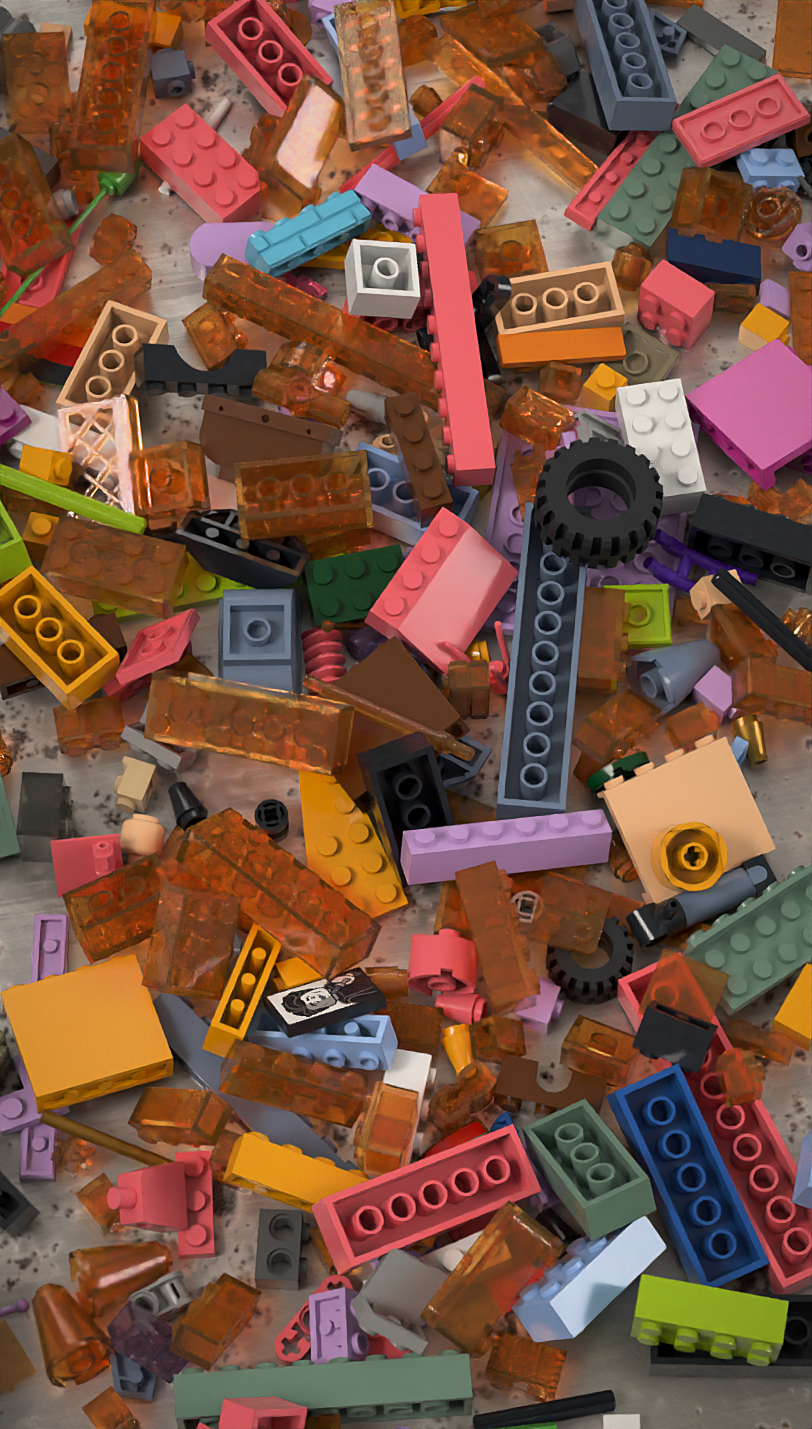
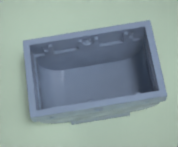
[218,589,302,725]

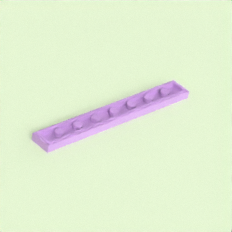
[19,914,70,1182]

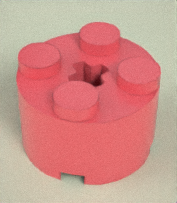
[408,929,480,996]

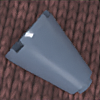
[627,639,721,716]

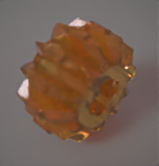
[89,213,137,269]

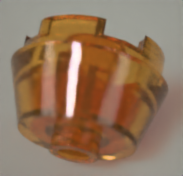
[742,185,802,248]

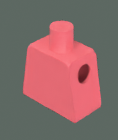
[107,1161,188,1233]

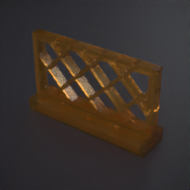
[57,394,150,537]

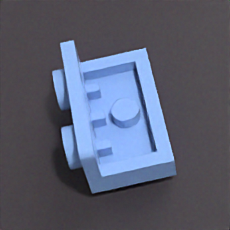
[734,148,805,198]

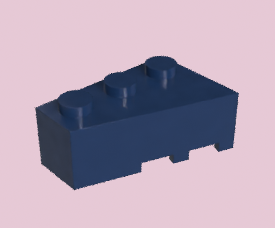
[664,227,761,298]

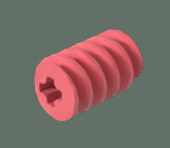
[301,628,347,700]

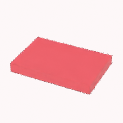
[115,608,200,685]

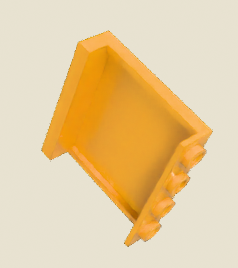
[0,954,173,1114]

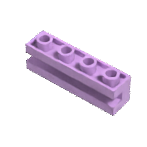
[354,163,481,253]

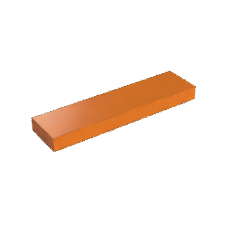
[496,326,627,369]

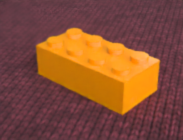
[0,565,120,712]

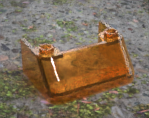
[259,73,358,222]
[420,1200,566,1361]

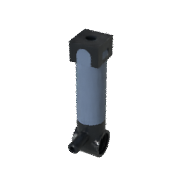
[626,854,777,950]

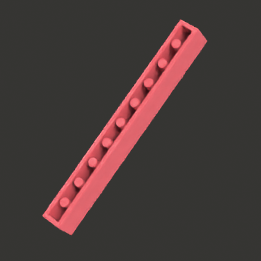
[412,193,496,487]

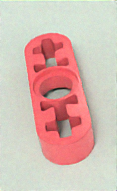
[274,1275,353,1366]

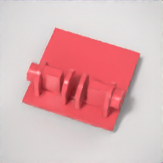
[50,833,126,904]

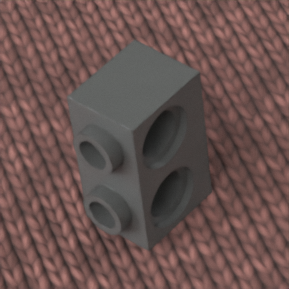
[255,1209,310,1291]

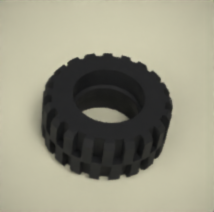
[533,437,664,569]

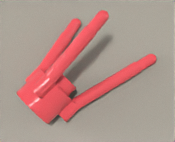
[446,621,511,695]

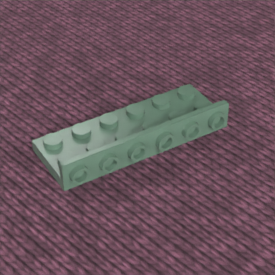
[681,862,812,1016]

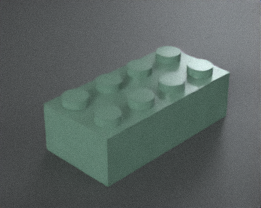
[522,1099,656,1241]

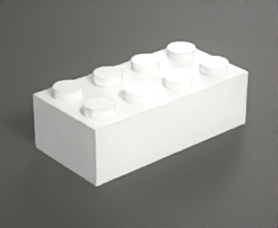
[615,378,707,516]

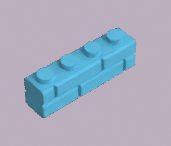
[244,190,372,283]

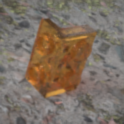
[368,15,441,73]

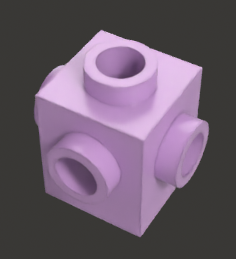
[781,222,812,272]

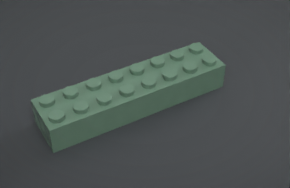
[595,44,778,267]
[173,1349,473,1429]

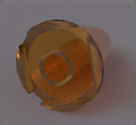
[68,1240,173,1320]
[31,1283,116,1388]

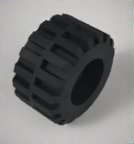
[546,909,634,1005]

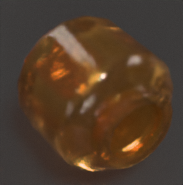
[611,242,654,291]

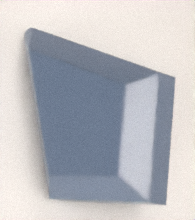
[649,8,687,58]
[107,1342,158,1402]

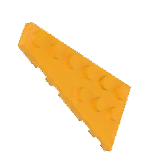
[295,735,409,946]

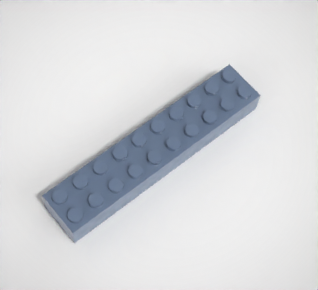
[496,502,592,820]

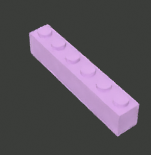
[400,809,612,885]

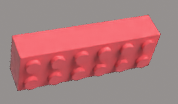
[311,1124,542,1275]

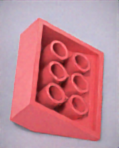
[364,507,519,678]

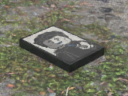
[263,967,387,1038]

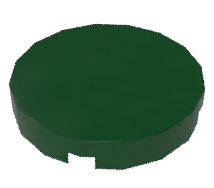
[585,751,650,794]

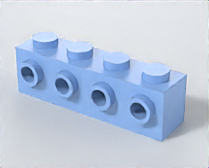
[247,1008,398,1070]

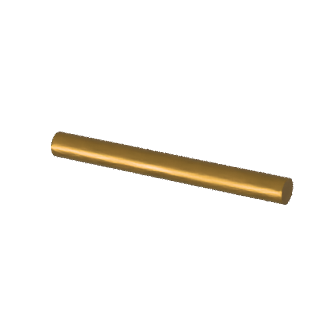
[39,1109,175,1166]

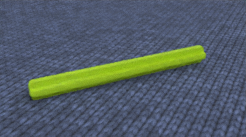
[0,464,147,537]

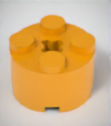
[650,821,728,892]

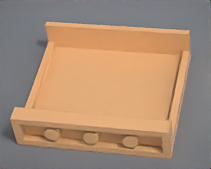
[597,734,776,904]

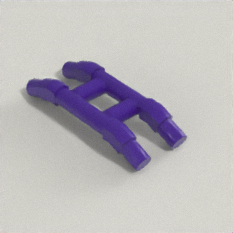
[643,529,759,614]

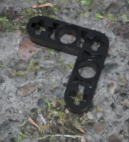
[471,275,512,394]

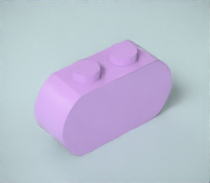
[189,222,275,284]

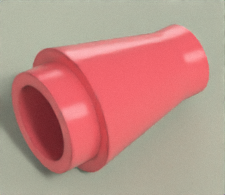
[435,994,488,1028]

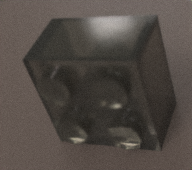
[16,772,75,863]

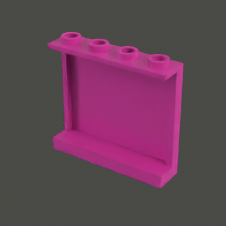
[685,338,812,491]

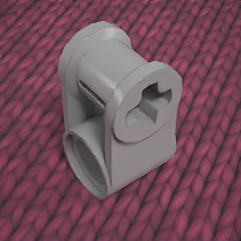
[126,1270,198,1332]

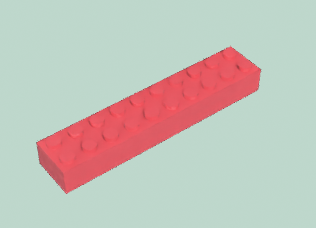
[616,952,812,1294]

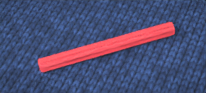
[340,76,487,194]

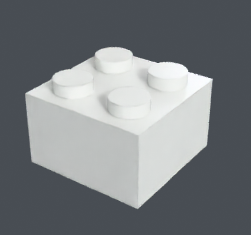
[344,239,421,319]

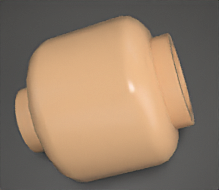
[120,814,166,865]

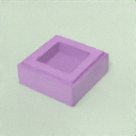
[760,279,791,319]

